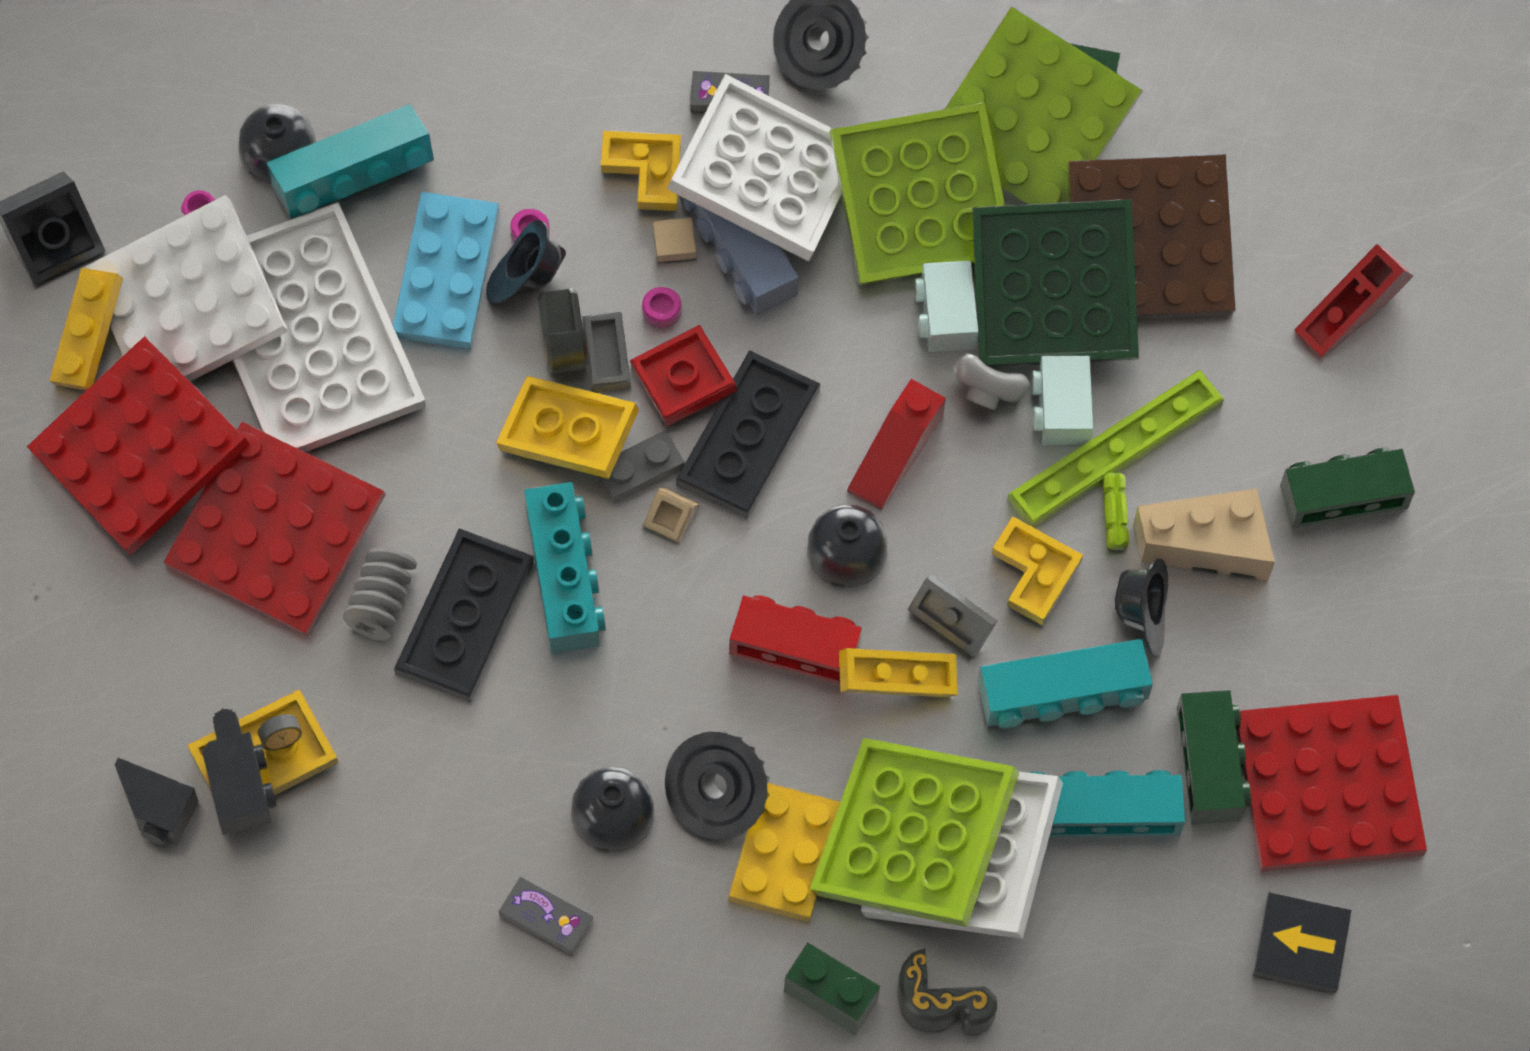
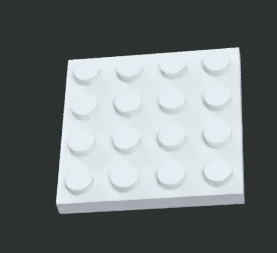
[667,74,841,261]
[85,195,288,381]
[861,772,1063,939]

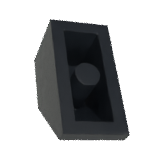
[115,757,199,846]

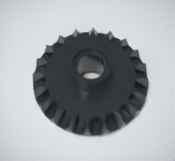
[773,0,869,90]
[665,731,770,840]

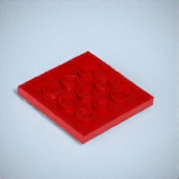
[26,336,250,556]
[163,422,386,636]
[1236,695,1427,872]

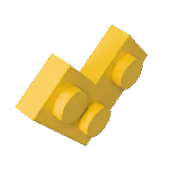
[601,131,681,211]
[991,516,1083,625]

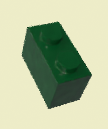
[784,942,880,1036]

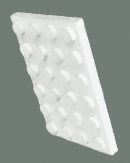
[232,202,426,452]

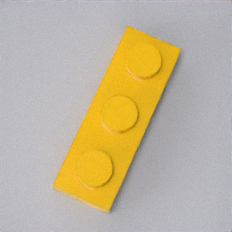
[49,268,123,391]
[839,648,958,698]

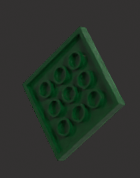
[972,199,1139,367]

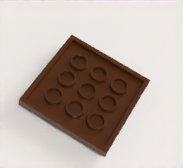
[1067,154,1236,317]

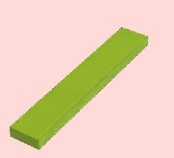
[1007,369,1224,528]

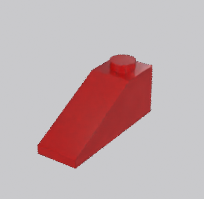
[1294,244,1414,358]
[847,378,946,511]

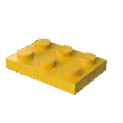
[496,376,639,479]
[187,689,338,795]
[728,783,840,923]

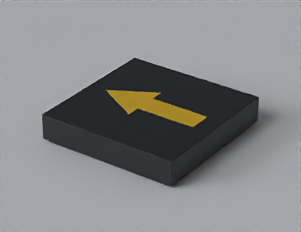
[1253,892,1352,993]

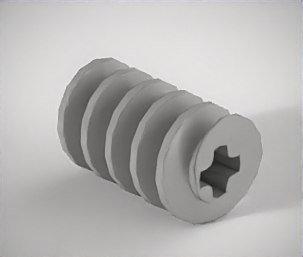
[343,547,417,641]

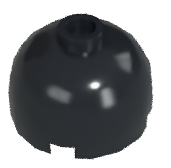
[238,104,317,184]
[807,504,888,588]
[571,766,654,852]

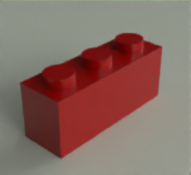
[729,595,862,684]

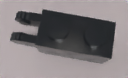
[202,708,277,835]

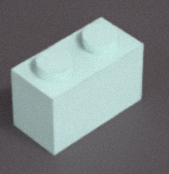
[915,261,978,352]
[1032,356,1093,446]

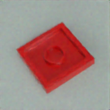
[629,324,738,427]

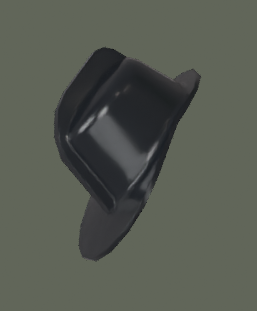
[486,220,566,303]
[1115,558,1168,656]

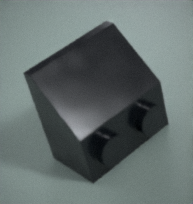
[0,171,106,285]

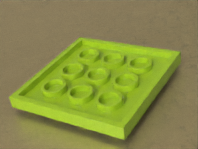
[945,6,1143,204]
[829,102,1005,285]
[810,738,1019,927]

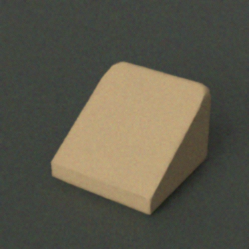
[642,487,700,543]

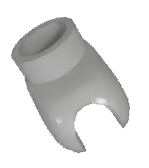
[954,353,1029,410]

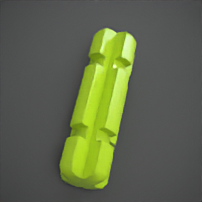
[1103,473,1129,550]

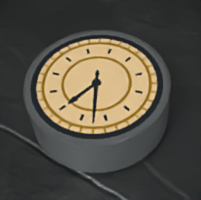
[258,714,302,751]

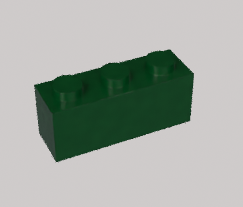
[1280,448,1415,529]
[1177,690,1251,824]

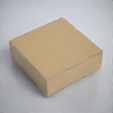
[653,218,696,263]

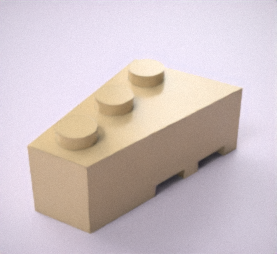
[1133,488,1275,581]

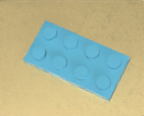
[393,192,499,350]

